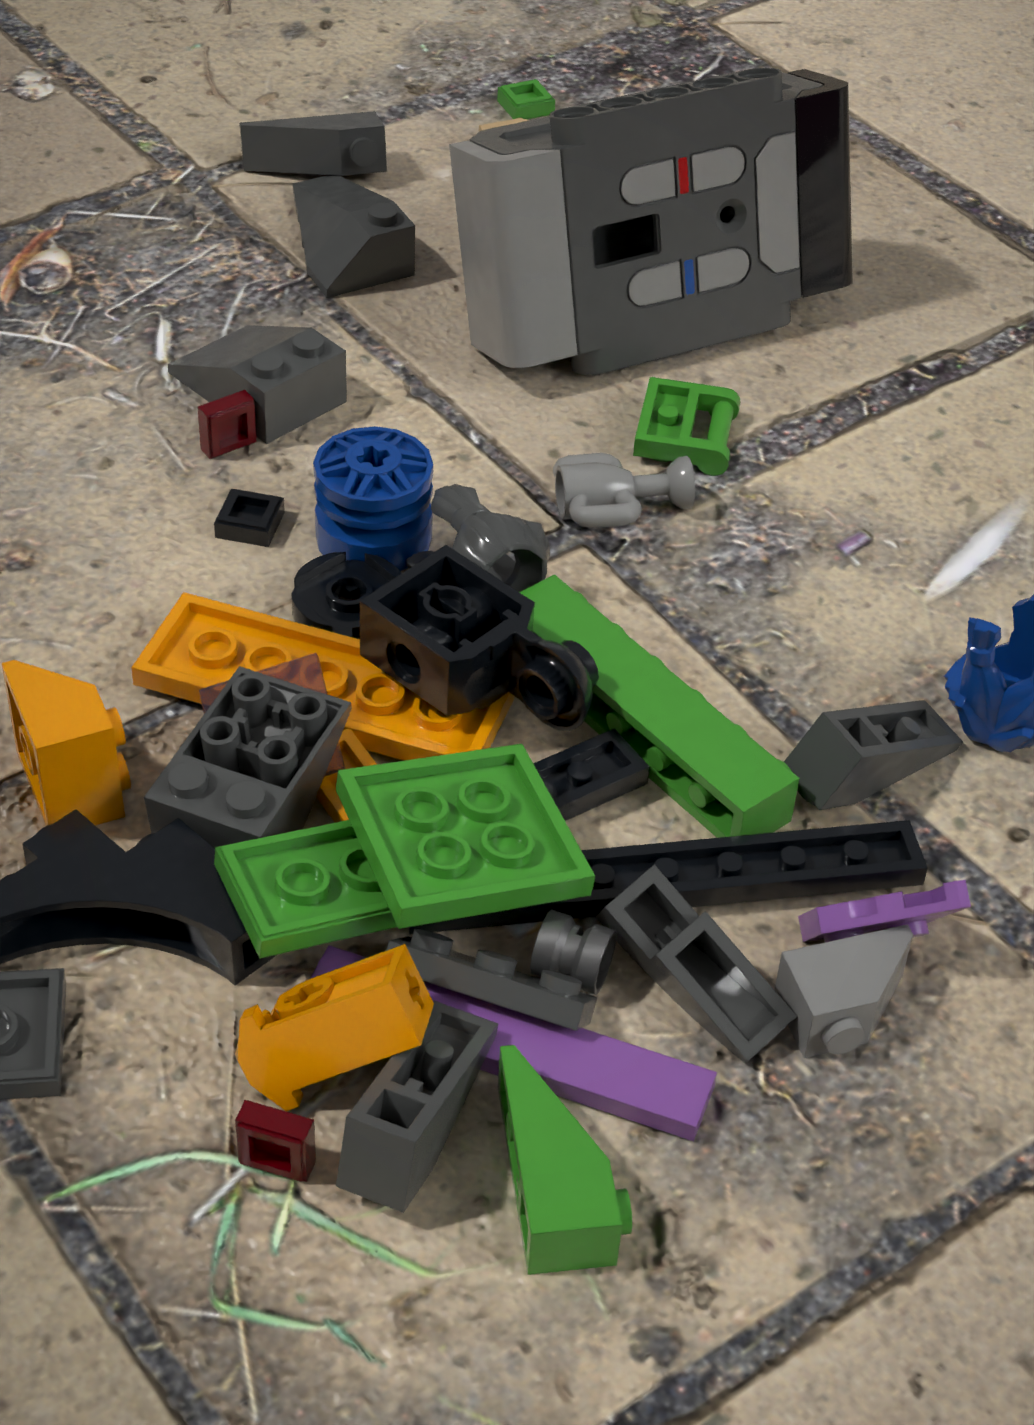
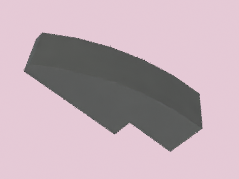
[595,864,797,1063]

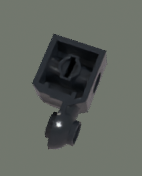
[360,545,599,731]

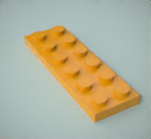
[131,592,515,761]

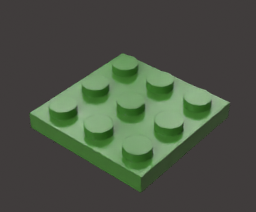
[336,744,595,929]

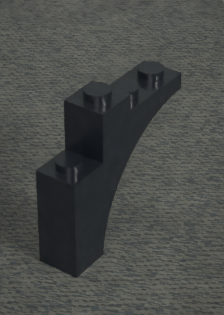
[0,809,278,985]

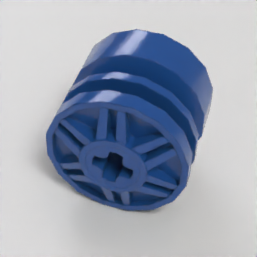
[313,426,433,571]

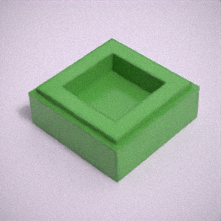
[497,79,555,119]

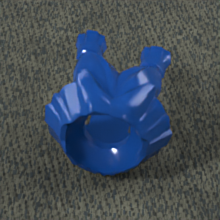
[944,594,1034,752]

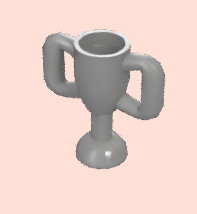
[553,453,695,528]

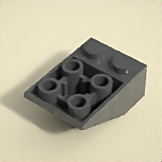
[144,666,352,848]

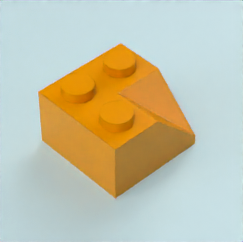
[1,660,131,826]

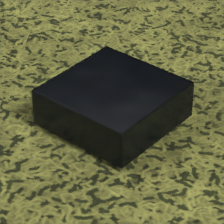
[214,489,285,547]

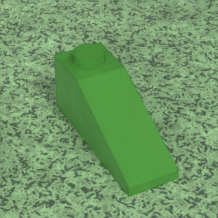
[498,1045,632,1275]

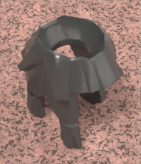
[406,484,550,592]

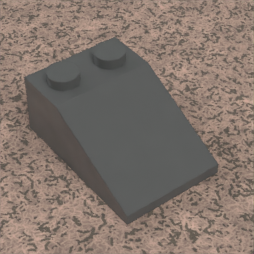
[168,325,347,444]

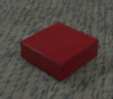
[197,390,257,459]
[235,1100,316,1182]

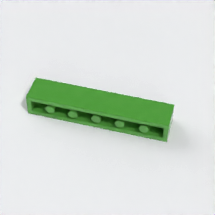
[520,574,800,838]

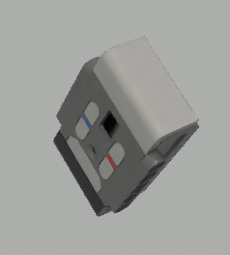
[449,68,853,375]

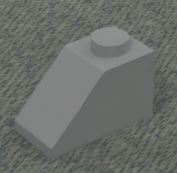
[774,924,913,1058]

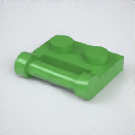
[633,377,741,476]

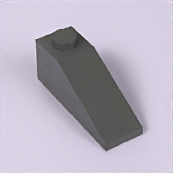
[239,111,387,176]
[784,700,963,810]
[336,1000,498,1213]

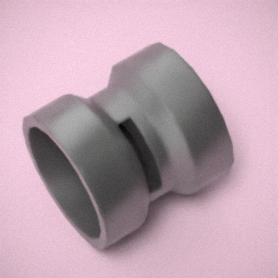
[530,910,617,995]

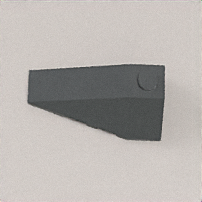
[292,175,415,298]

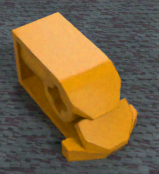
[235,944,434,1111]

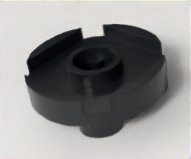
[291,552,402,639]

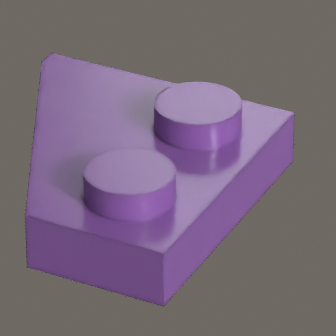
[798,880,971,942]

